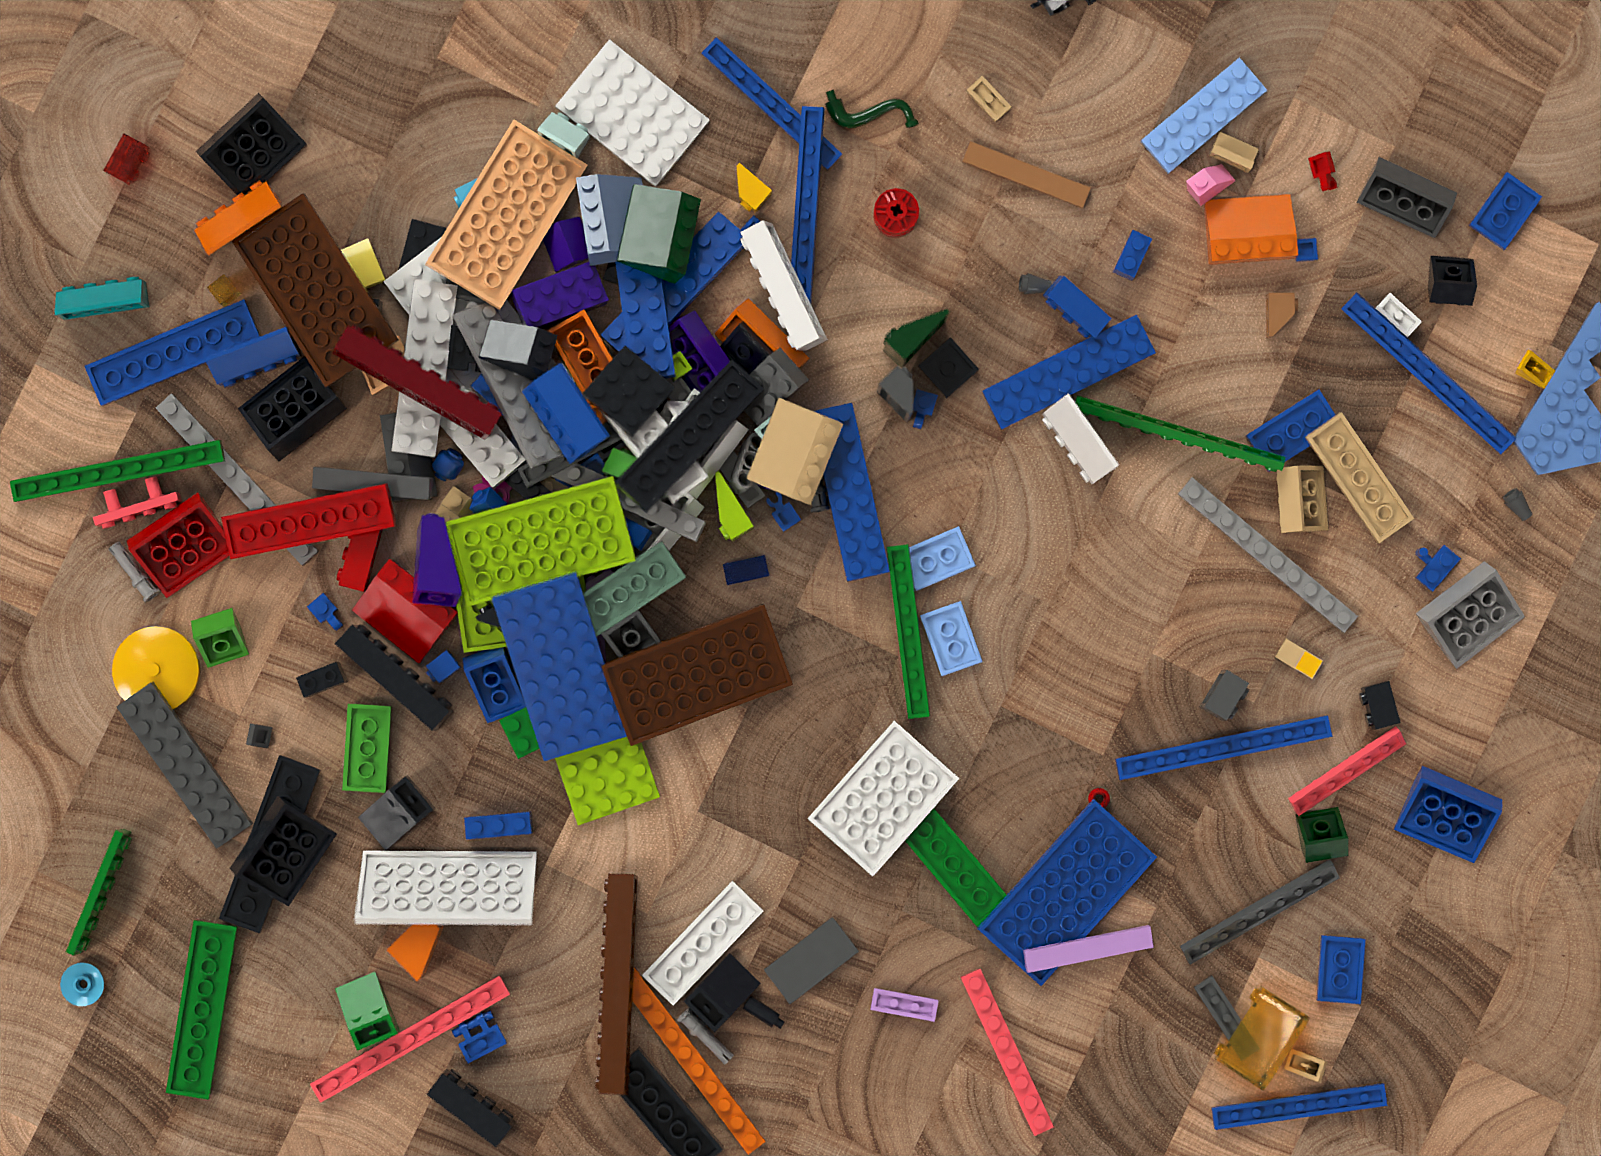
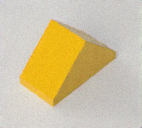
[1515,350,1555,389]

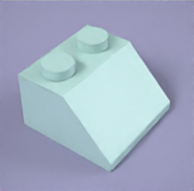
[537,112,590,158]

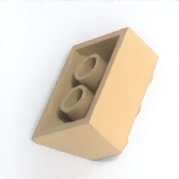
[1276,466,1328,533]

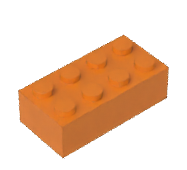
[547,309,613,405]

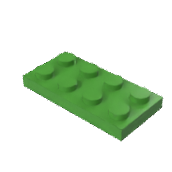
[342,704,392,793]

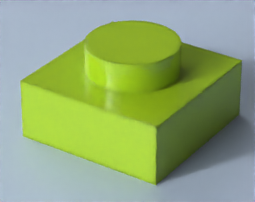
[671,351,693,382]

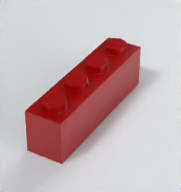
[336,529,383,592]

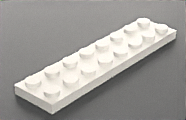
[391,279,458,457]

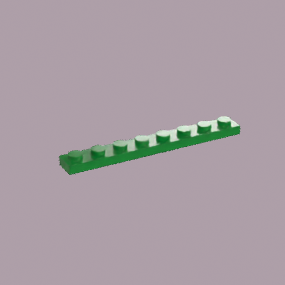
[887,544,931,719]

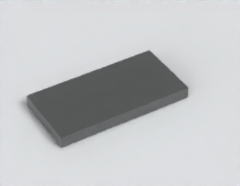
[764,917,859,1004]

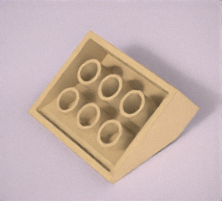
[746,398,843,505]

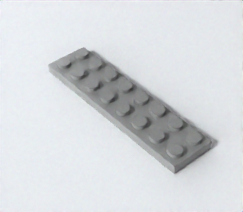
[453,303,564,468]

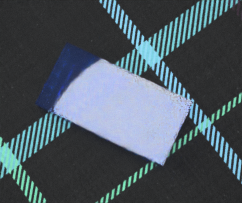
[723,555,769,585]

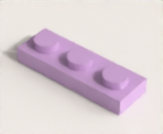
[870,988,939,1022]

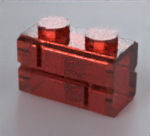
[103,133,150,185]

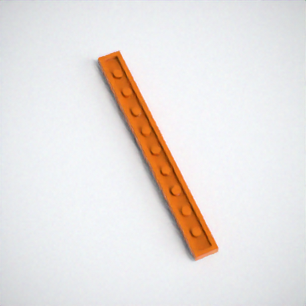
[632,967,766,1155]

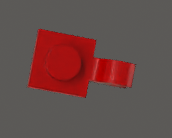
[1308,151,1337,191]

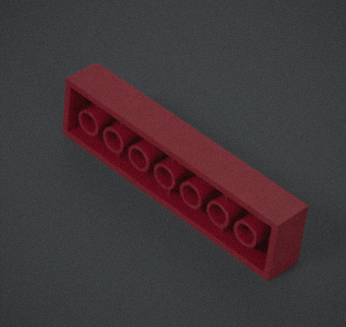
[332,325,502,440]

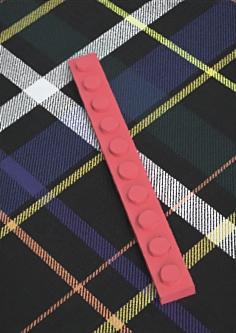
[310,975,511,1103]

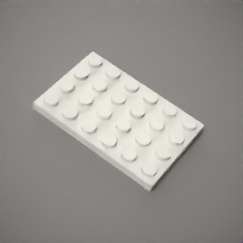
[555,39,710,187]
[808,721,959,876]

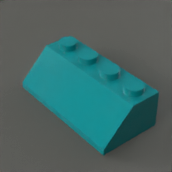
[54,277,150,320]

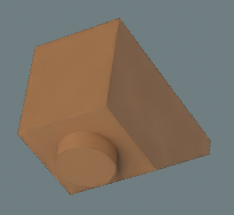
[1266,293,1298,338]

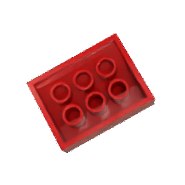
[127,492,229,598]
[352,559,458,664]

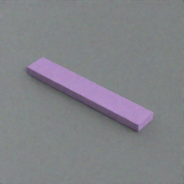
[1023,925,1153,973]

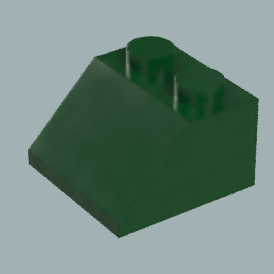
[1296,807,1349,863]

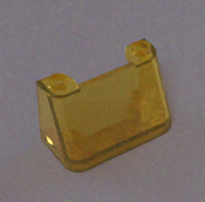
[1214,986,1309,1091]

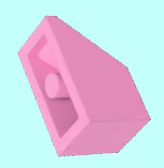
[1186,164,1235,206]

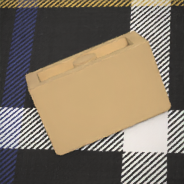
[1209,132,1258,173]

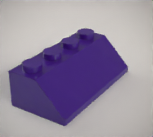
[669,310,730,392]

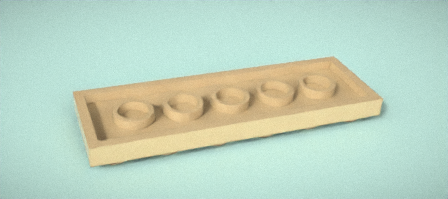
[1305,412,1414,543]

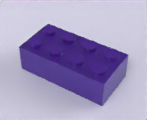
[510,262,609,329]

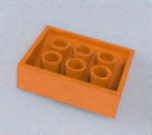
[194,180,281,256]
[1204,194,1298,265]

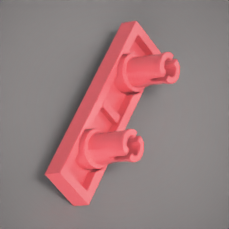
[93,476,182,529]

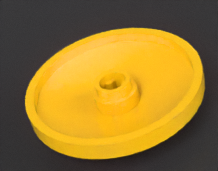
[112,627,200,710]

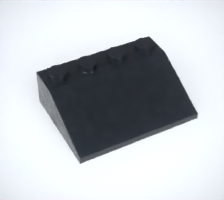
[196,93,306,195]
[238,356,347,462]
[229,796,337,907]

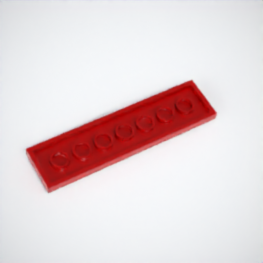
[221,483,397,559]

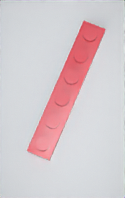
[1288,726,1406,816]

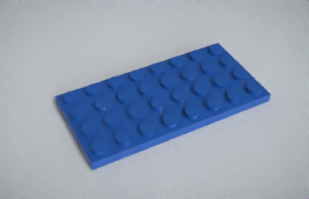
[492,572,627,761]
[977,799,1157,986]

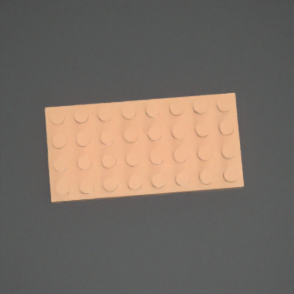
[425,120,587,310]

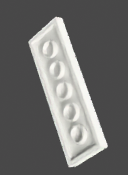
[440,369,527,489]
[599,410,708,504]
[642,881,764,1005]

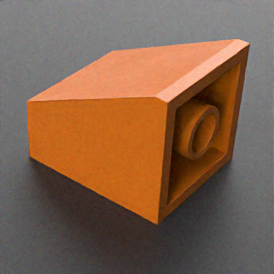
[387,924,444,981]

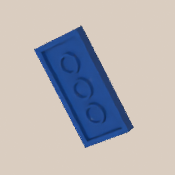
[1245,390,1335,472]

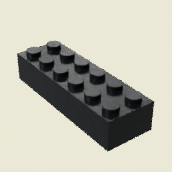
[335,624,454,731]
[620,1046,724,1156]

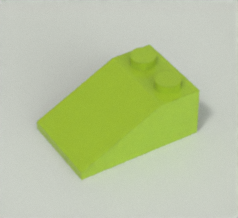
[715,471,754,542]

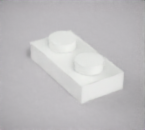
[1375,293,1422,338]

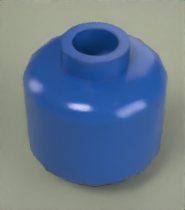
[432,448,464,481]

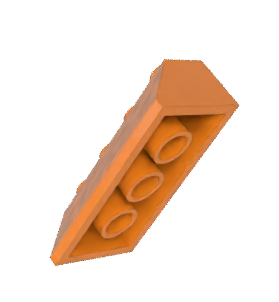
[715,298,810,369]

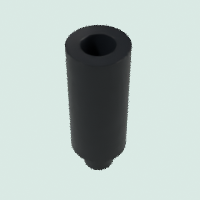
[742,996,785,1029]

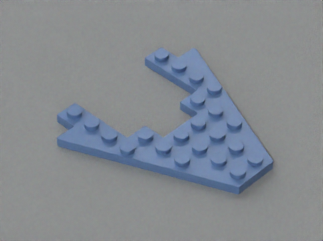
[1513,302,1601,475]

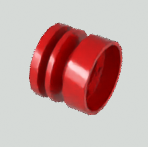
[873,188,919,238]

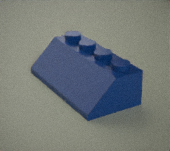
[205,327,301,388]
[522,363,610,464]

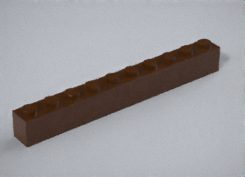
[595,874,638,1095]

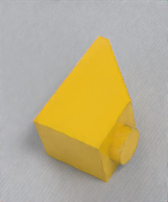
[737,163,772,213]

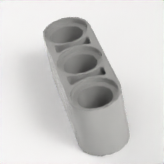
[729,432,762,495]

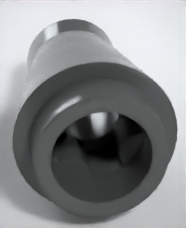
[1019,273,1052,294]
[1503,488,1533,521]

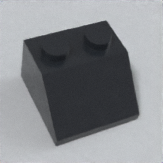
[1428,256,1477,306]

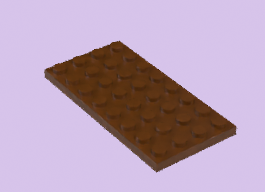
[231,193,399,387]
[601,604,793,746]

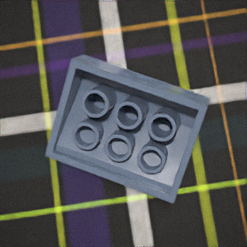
[576,174,643,266]

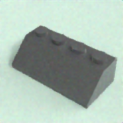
[1357,157,1457,238]
[877,365,913,423]
[380,413,438,503]

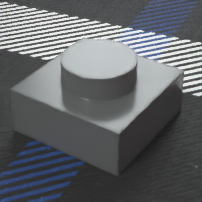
[246,723,273,748]

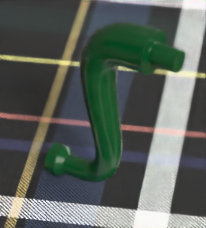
[825,90,919,129]

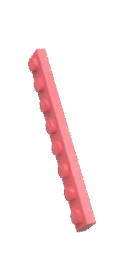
[961,968,1054,1136]

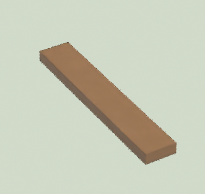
[962,141,1090,209]

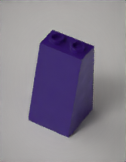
[412,513,461,607]

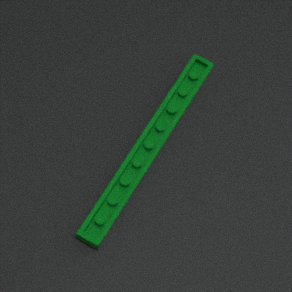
[1075,395,1286,471]
[10,440,225,502]

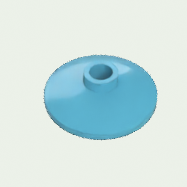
[60,963,104,1006]

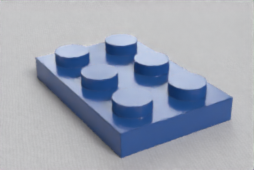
[1468,172,1542,250]
[1316,935,1366,1004]

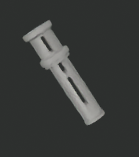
[108,541,161,603]
[677,1007,734,1065]

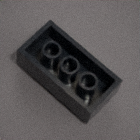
[426,1069,516,1147]

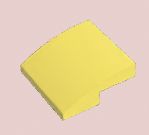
[341,239,385,289]

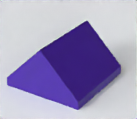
[543,217,589,272]

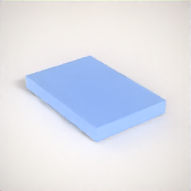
[909,526,976,591]
[920,601,982,677]

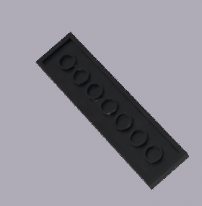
[614,360,764,513]
[219,755,321,934]

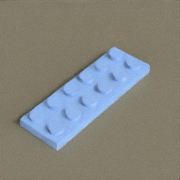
[1140,57,1267,174]

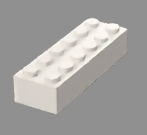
[740,220,828,351]

